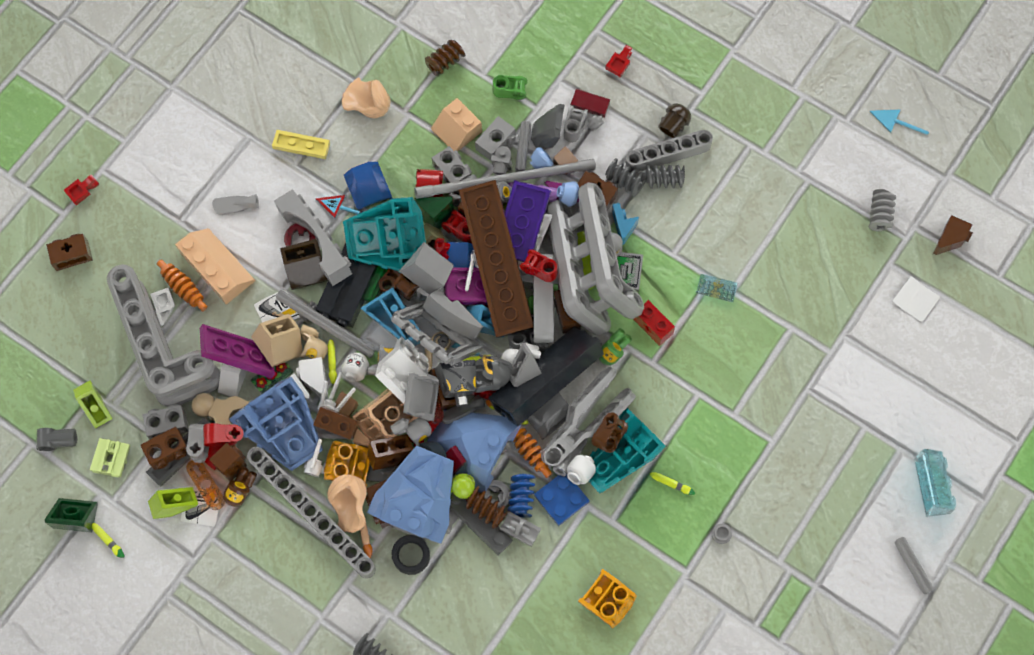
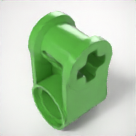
[492,75,527,100]

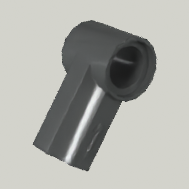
[36,428,78,451]

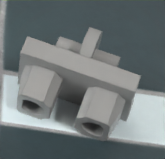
[491,146,512,176]
[500,512,541,547]

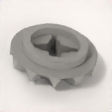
[479,480,510,508]

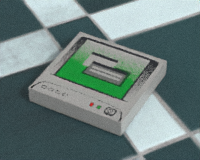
[617,252,643,292]

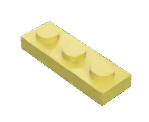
[272,130,330,159]

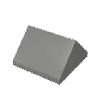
[400,242,454,294]

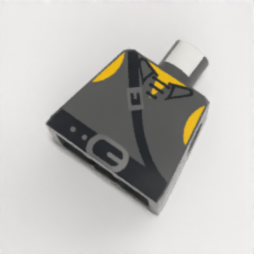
[434,360,476,407]

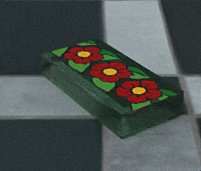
[251,362,293,394]

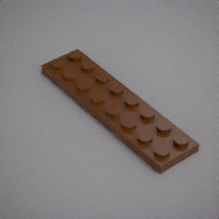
[459,180,534,338]

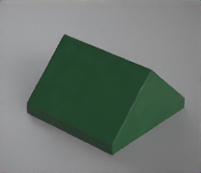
[414,197,454,229]
[45,498,98,533]

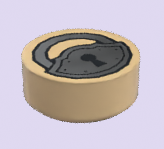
[431,332,451,350]

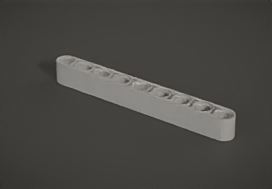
[247,447,376,579]

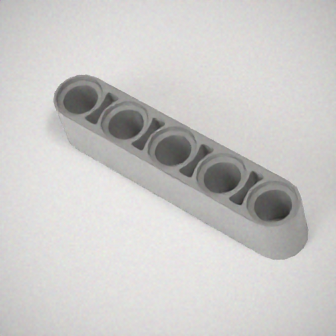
[625,130,713,173]
[533,254,554,343]

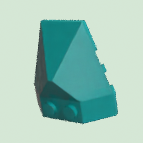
[343,197,426,273]
[589,408,666,493]

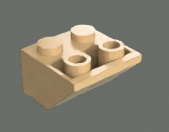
[251,314,302,367]

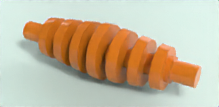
[157,259,208,312]
[513,425,553,478]

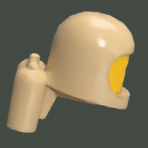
[300,324,328,359]

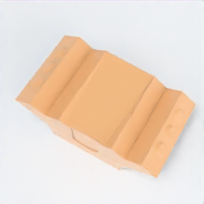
[352,389,418,441]

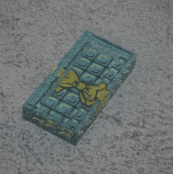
[696,274,738,302]

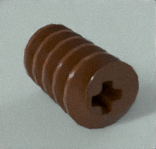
[425,40,466,76]
[466,486,510,529]

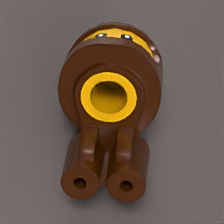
[223,467,257,507]

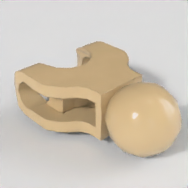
[191,393,249,439]

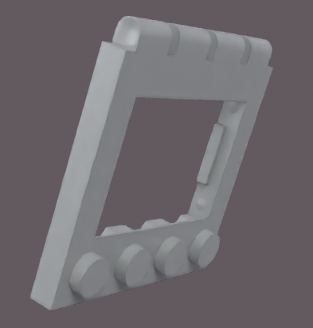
[391,300,485,366]

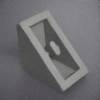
[510,343,542,387]

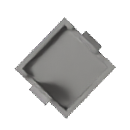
[403,373,439,421]

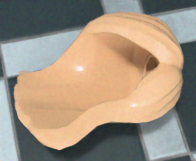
[342,78,391,118]
[327,475,367,533]

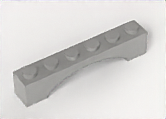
[274,189,352,286]

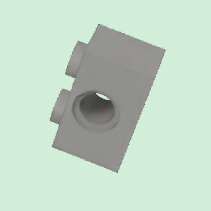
[475,116,516,161]

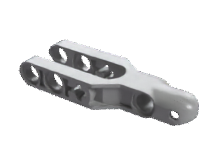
[541,367,636,466]

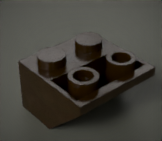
[280,239,328,290]

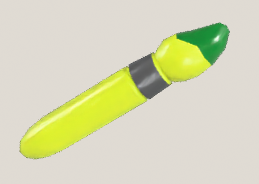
[650,472,695,495]
[92,523,125,558]

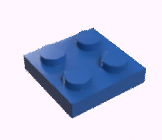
[534,474,590,527]

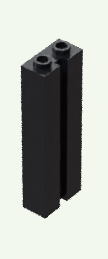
[316,210,379,328]
[488,326,604,426]

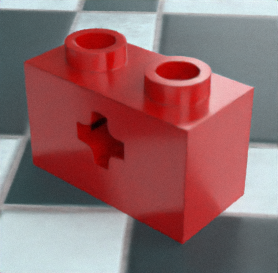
[633,300,675,346]

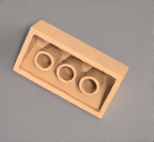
[175,228,255,305]

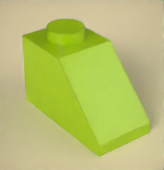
[73,380,113,429]
[148,487,198,519]

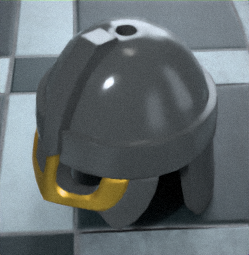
[475,355,513,393]

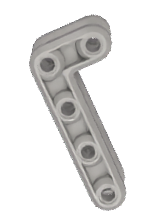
[546,183,644,335]
[107,264,220,407]

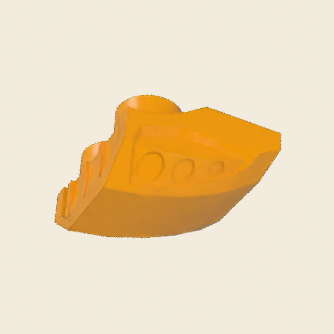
[324,441,370,487]
[578,569,637,628]

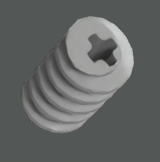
[869,189,896,231]

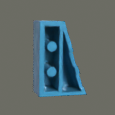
[361,287,422,346]

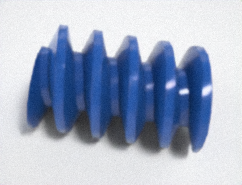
[508,474,536,518]

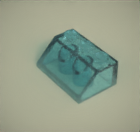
[914,449,956,517]

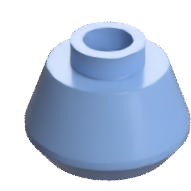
[530,147,554,169]
[556,181,579,207]

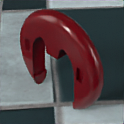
[284,223,317,246]

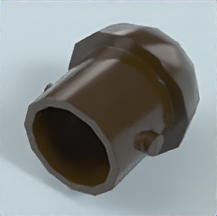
[658,103,691,138]

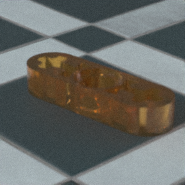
[186,460,225,510]

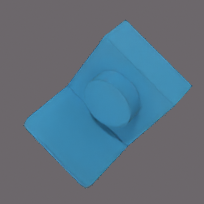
[612,203,639,245]

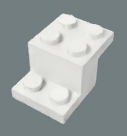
[375,337,429,403]

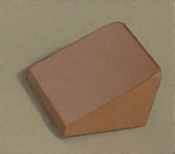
[553,146,578,175]
[335,391,359,416]
[353,428,370,448]

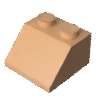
[431,98,482,152]

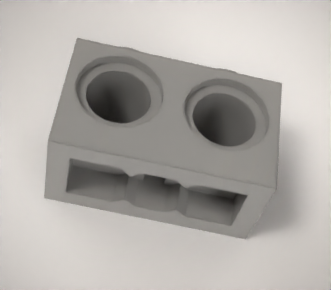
[432,146,472,183]
[142,404,189,440]

